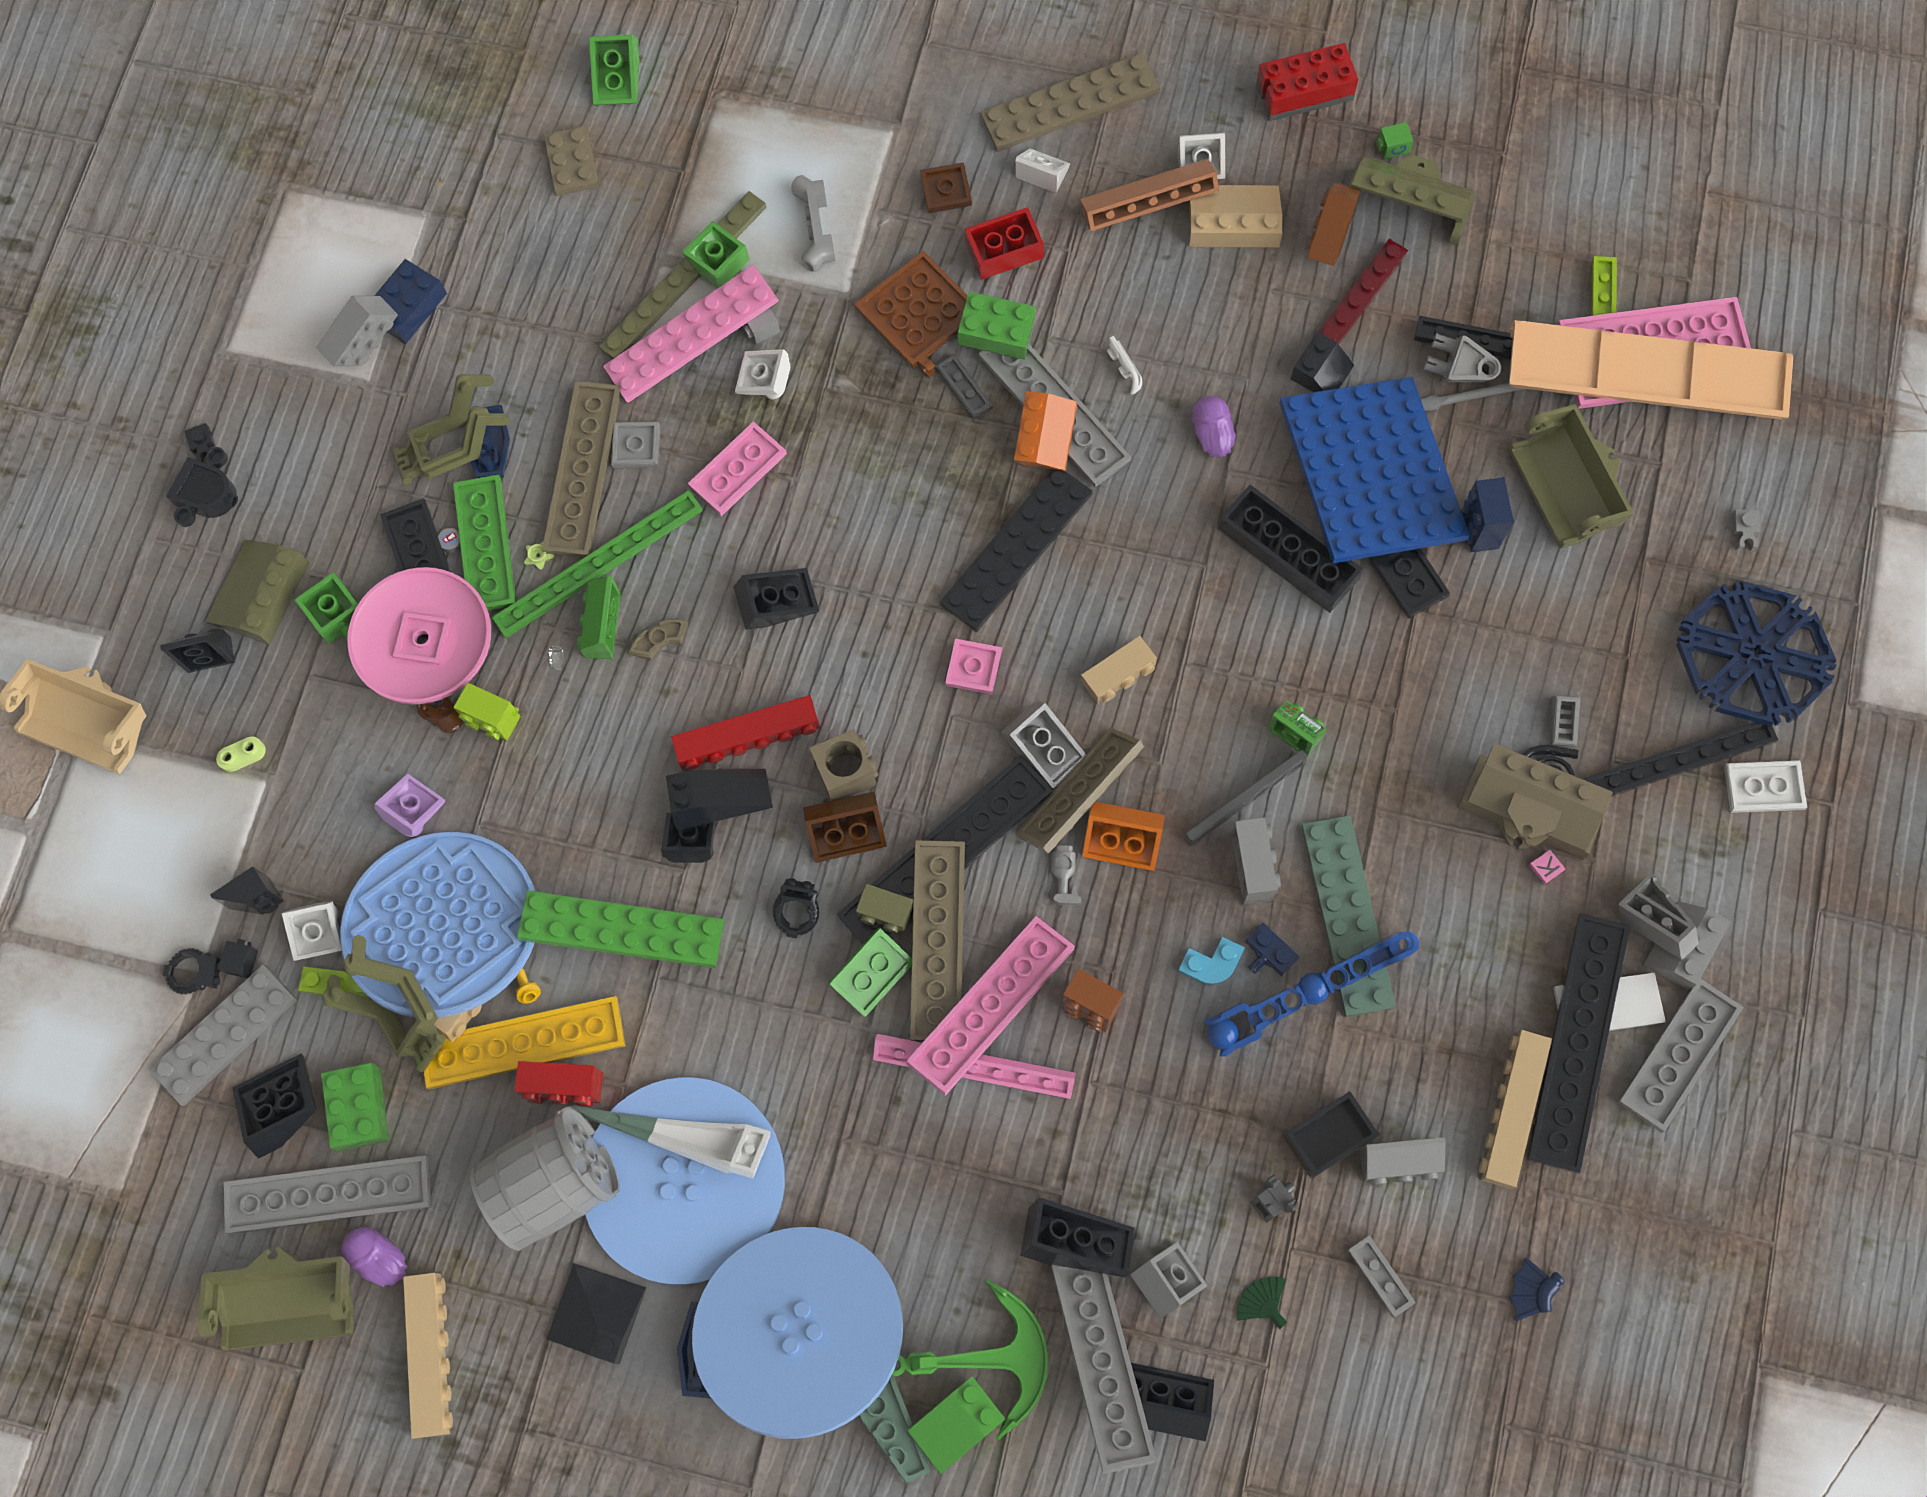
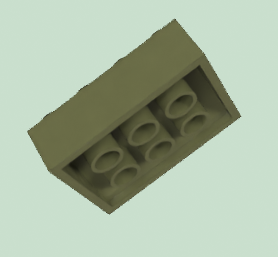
[205,540,309,645]

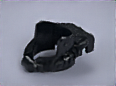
[773,878,819,939]
[163,948,221,995]

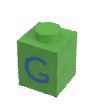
[1376,122,1413,159]

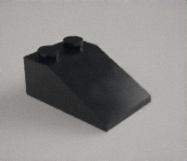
[733,568,819,630]
[160,628,235,673]

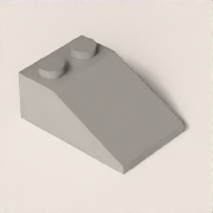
[1000,701,1086,789]

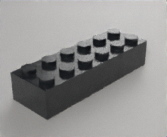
[1218,485,1363,613]

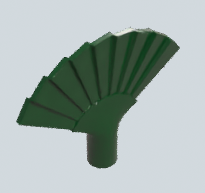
[1237,1277,1288,1329]

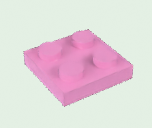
[945,639,1002,695]

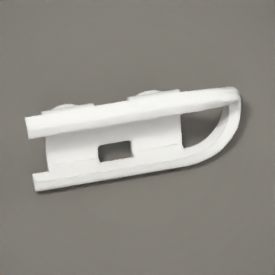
[1107,336,1142,395]

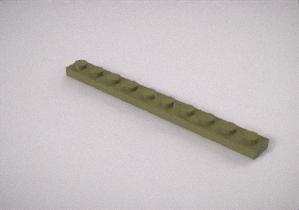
[599,191,767,359]

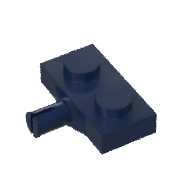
[1245,923,1300,976]

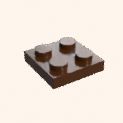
[920,162,972,213]

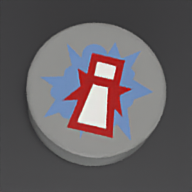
[438,528,461,553]

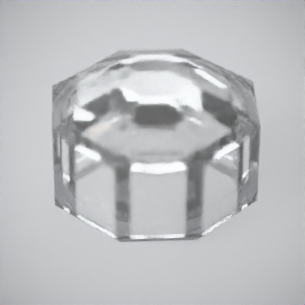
[547,646,564,670]

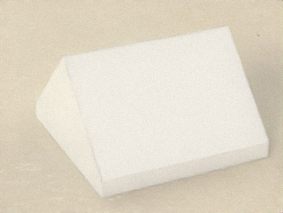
[1177,133,1225,179]
[1016,148,1070,193]

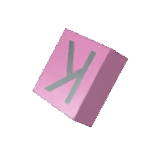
[1529,850,1565,885]

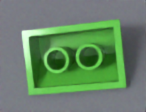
[577,576,621,659]

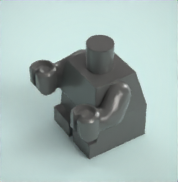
[1250,1174,1299,1223]

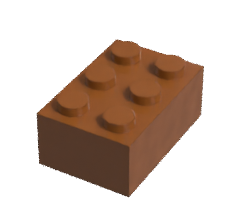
[1306,182,1361,266]
[1062,968,1123,1033]

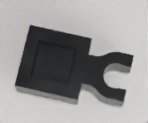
[184,423,216,463]

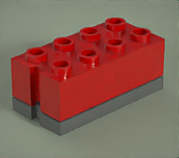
[1256,43,1359,121]

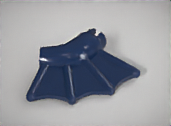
[1509,1258,1565,1321]

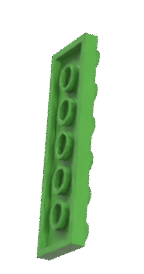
[453,475,516,611]

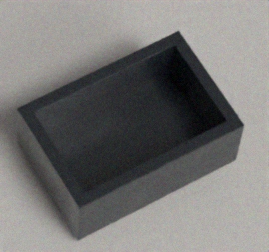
[1282,1091,1379,1179]

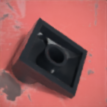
[661,813,715,863]

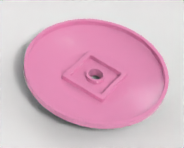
[347,567,491,704]

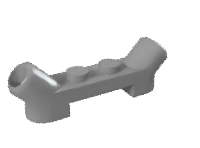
[791,175,835,272]

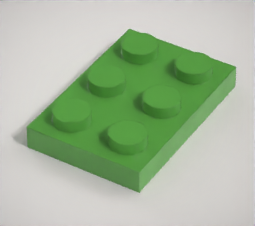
[828,927,912,1017]

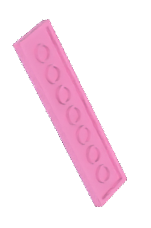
[603,264,779,403]
[906,916,1075,1096]

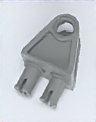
[1423,333,1501,383]

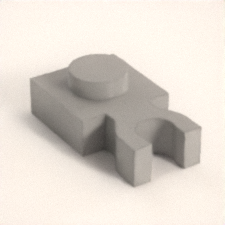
[1733,509,1761,551]

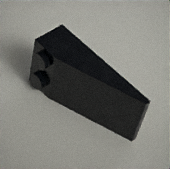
[666,769,773,830]
[1020,1197,1135,1278]

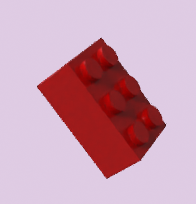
[964,207,1044,280]
[514,1061,604,1107]

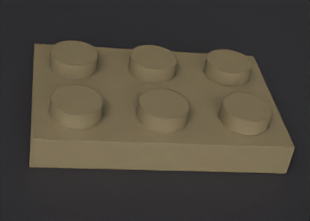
[544,126,600,196]

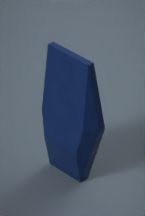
[468,405,510,478]
[677,1302,711,1399]

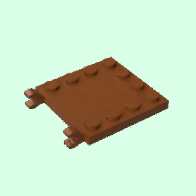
[854,251,968,378]

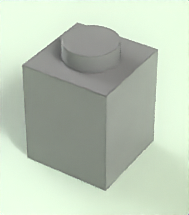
[743,308,780,344]

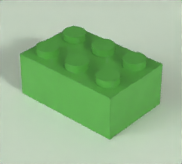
[958,291,1036,360]
[321,1063,389,1152]

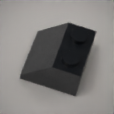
[1291,332,1354,393]
[210,866,284,915]

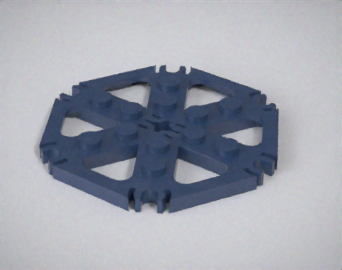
[1676,581,1837,726]

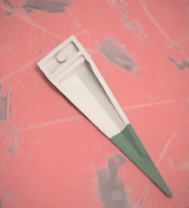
[569,1105,771,1179]

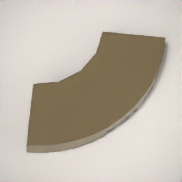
[628,619,689,660]

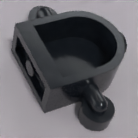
[166,447,238,527]

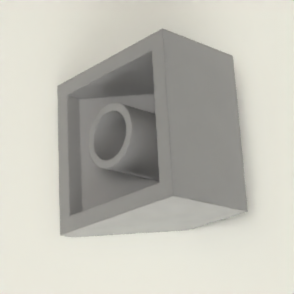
[1130,1242,1208,1319]

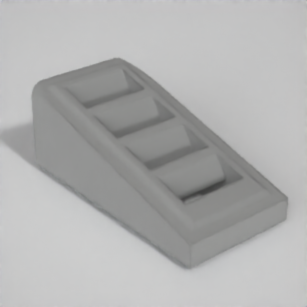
[1551,696,1580,746]

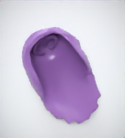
[1191,396,1236,458]
[340,1226,407,1287]

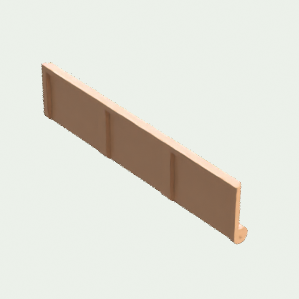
[1509,320,1793,420]

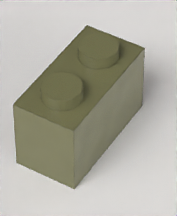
[856,884,914,933]

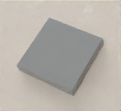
[611,422,660,468]

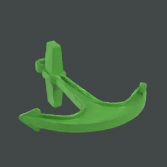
[891,1279,1048,1440]

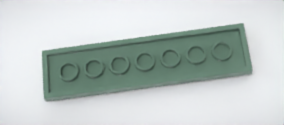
[1301,815,1396,1017]

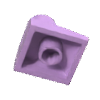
[375,774,445,837]

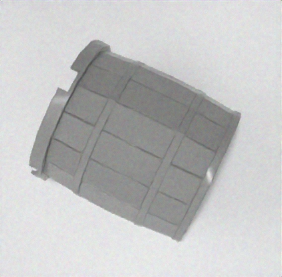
[469,1107,620,1251]

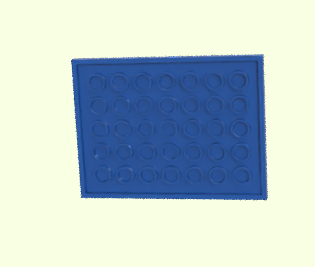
[1279,377,1470,563]

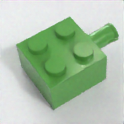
[294,572,359,644]

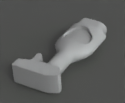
[1051,845,1081,906]

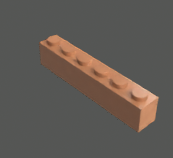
[1080,159,1219,231]

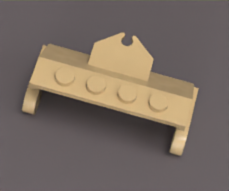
[0,658,146,775]

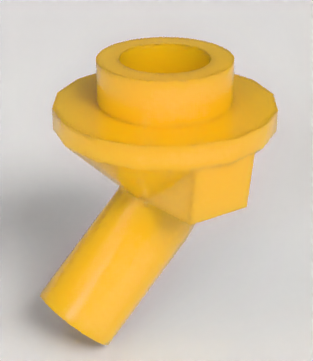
[515,969,541,1004]

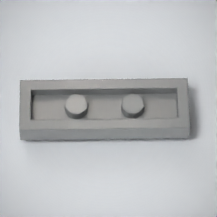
[1347,1235,1416,1318]

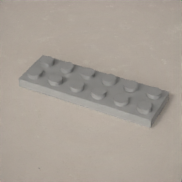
[149,965,297,1106]
[1617,979,1744,1132]

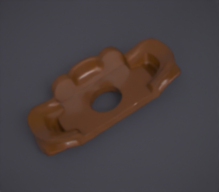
[416,697,463,733]

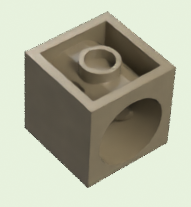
[810,729,878,801]

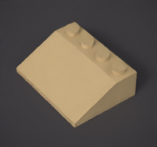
[1189,185,1282,247]

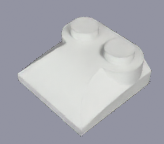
[735,349,790,399]
[282,901,341,961]

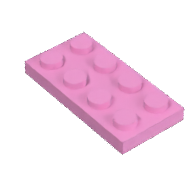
[688,421,787,516]

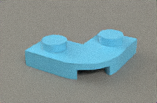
[1178,937,1245,985]

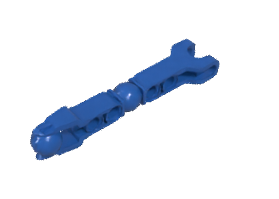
[1203,931,1419,1057]

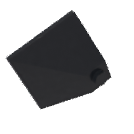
[233,1053,317,1159]
[546,1263,646,1364]

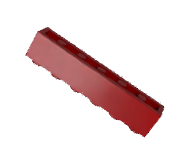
[671,695,820,770]

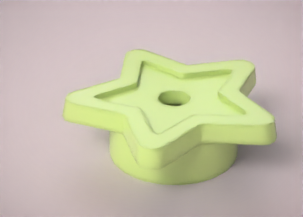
[524,541,554,570]

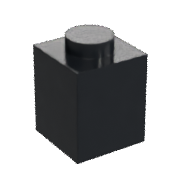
[218,939,258,978]

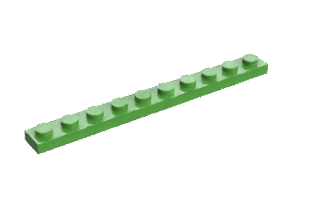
[492,490,703,639]

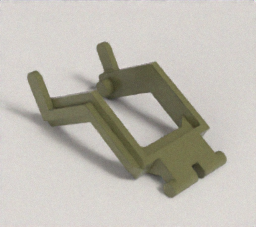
[392,374,510,485]
[322,935,446,1072]

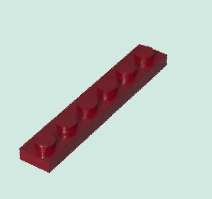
[1319,239,1408,344]

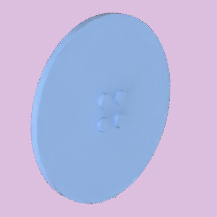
[340,832,535,1018]
[585,1077,785,1285]
[692,1227,903,1439]

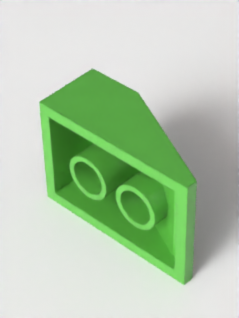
[589,35,639,105]
[907,1376,1006,1475]

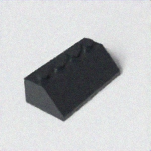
[1131,1363,1214,1442]

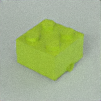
[454,683,521,741]

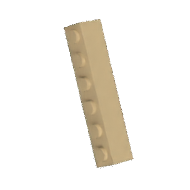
[1479,1030,1552,1190]
[403,1273,453,1439]

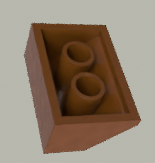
[803,791,887,863]

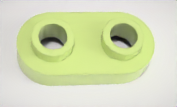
[216,737,266,772]

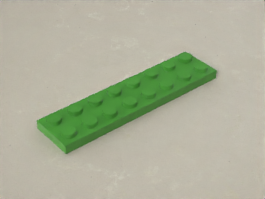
[517,891,724,968]

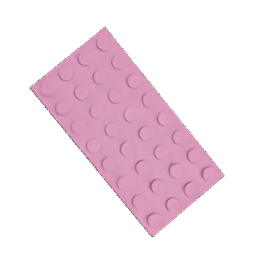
[1557,297,1751,409]

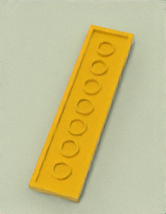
[424,996,626,1090]

